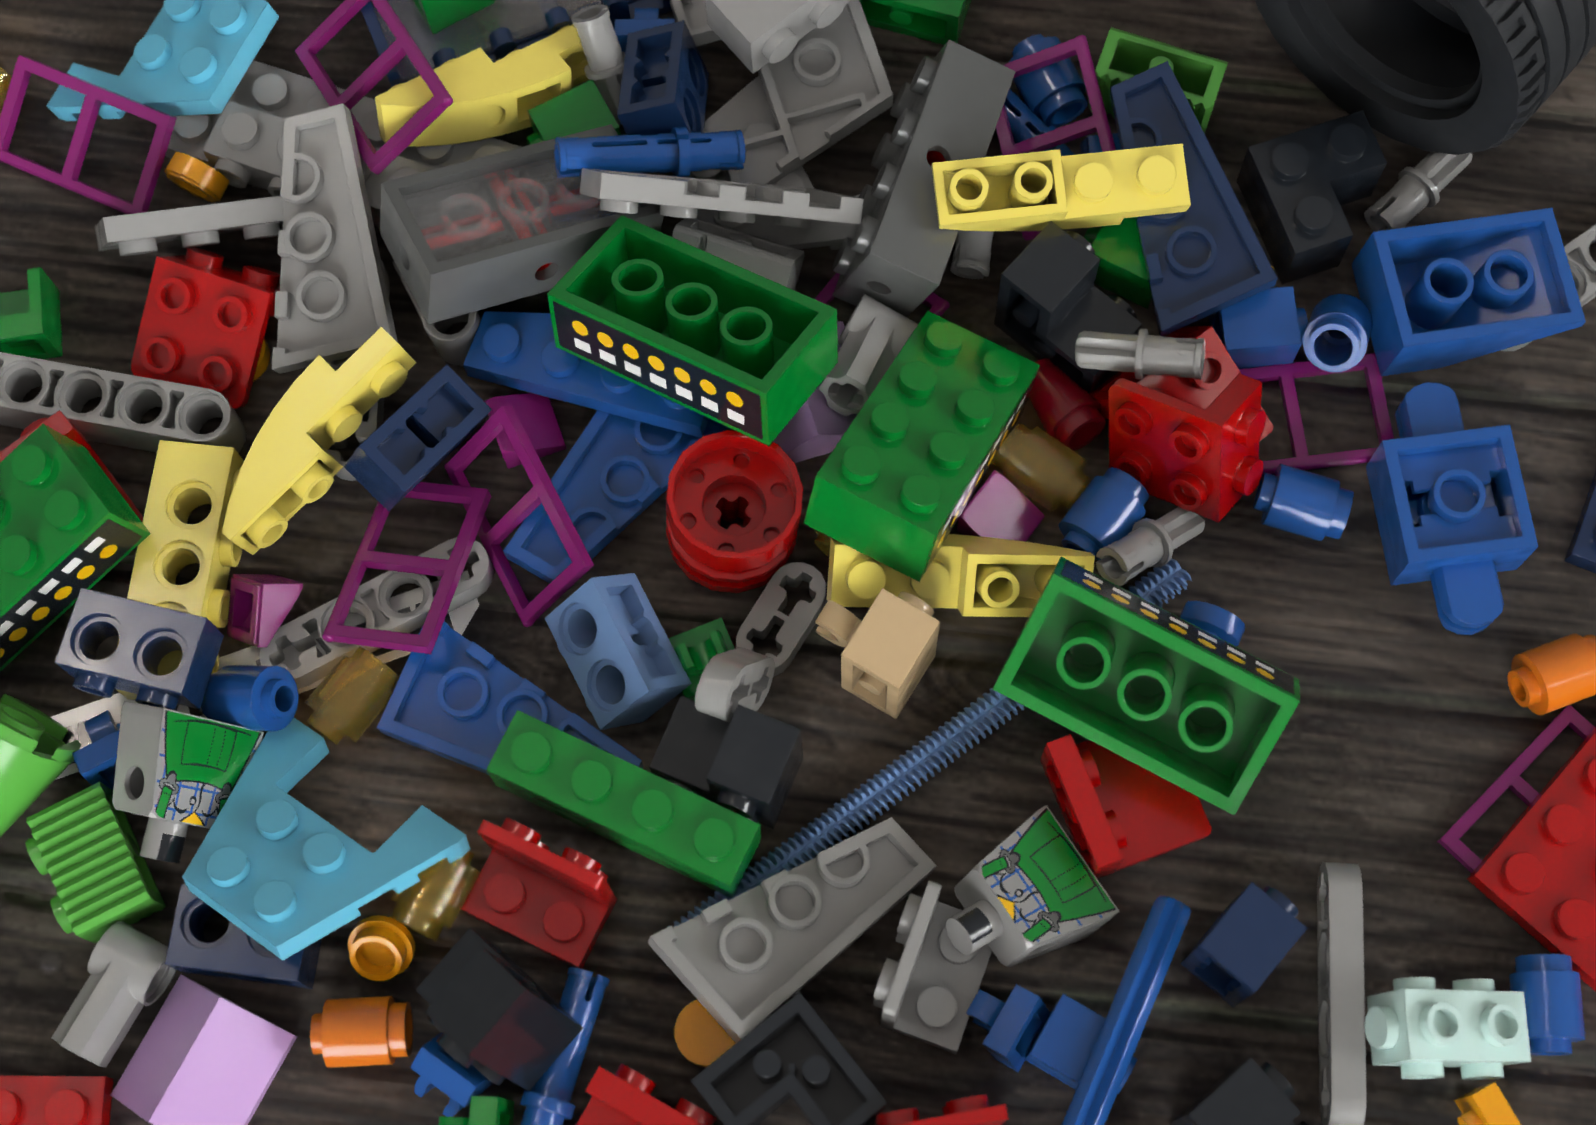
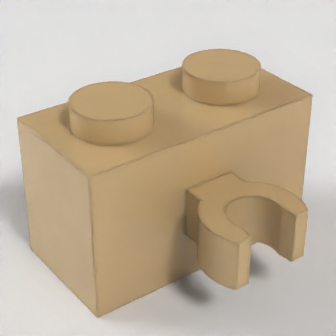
[815,588,940,719]

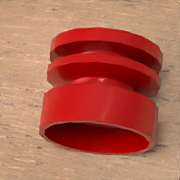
[666,430,803,593]

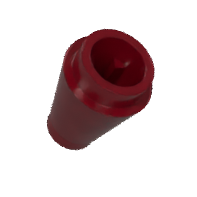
[1029,358,1106,452]

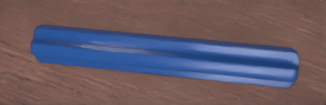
[1062,895,1191,1125]

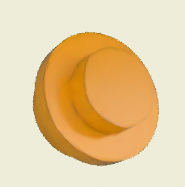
[347,915,415,981]

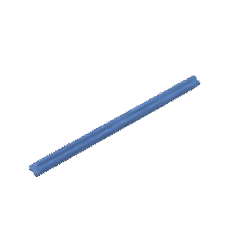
[668,559,1192,927]

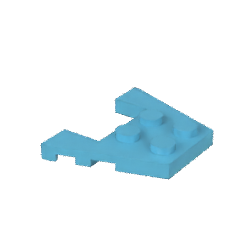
[46,0,279,121]
[182,718,470,961]

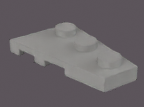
[95,196,284,256]

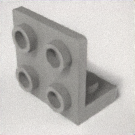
[872,881,992,1054]

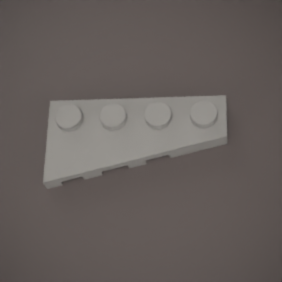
[272,103,398,374]
[580,168,864,228]
[648,817,937,1043]

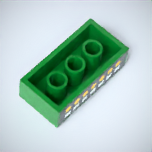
[547,215,838,446]
[803,311,1040,582]
[0,424,150,671]
[993,557,1300,815]

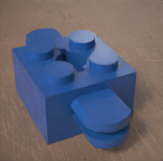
[1366,382,1538,635]

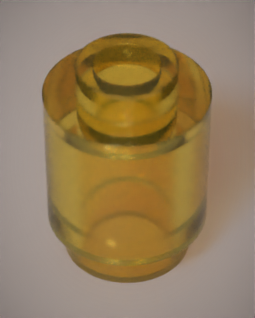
[992,423,1090,512]
[304,646,399,745]
[389,851,480,942]

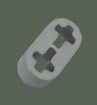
[736,562,827,677]
[695,647,775,722]

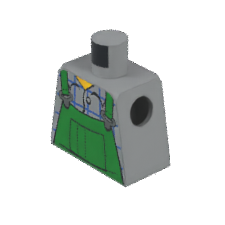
[112,701,264,864]
[946,805,1120,967]

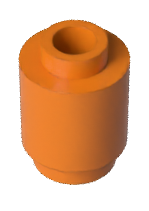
[1507,634,1596,715]
[310,996,413,1068]

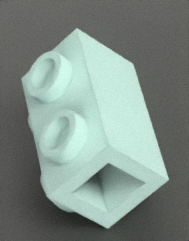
[1365,977,1531,1080]

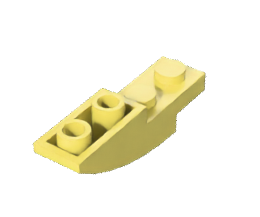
[375,25,590,147]
[931,143,1191,231]
[222,327,416,555]
[826,534,1095,617]

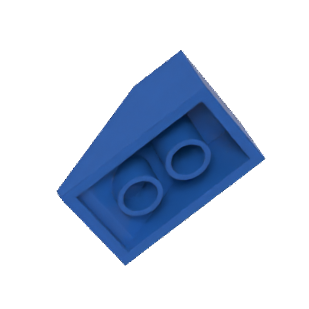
[1351,208,1586,376]

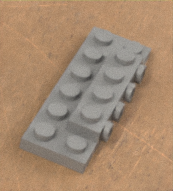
[165,60,520,229]

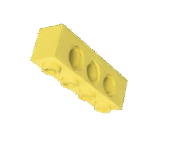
[116,440,244,705]

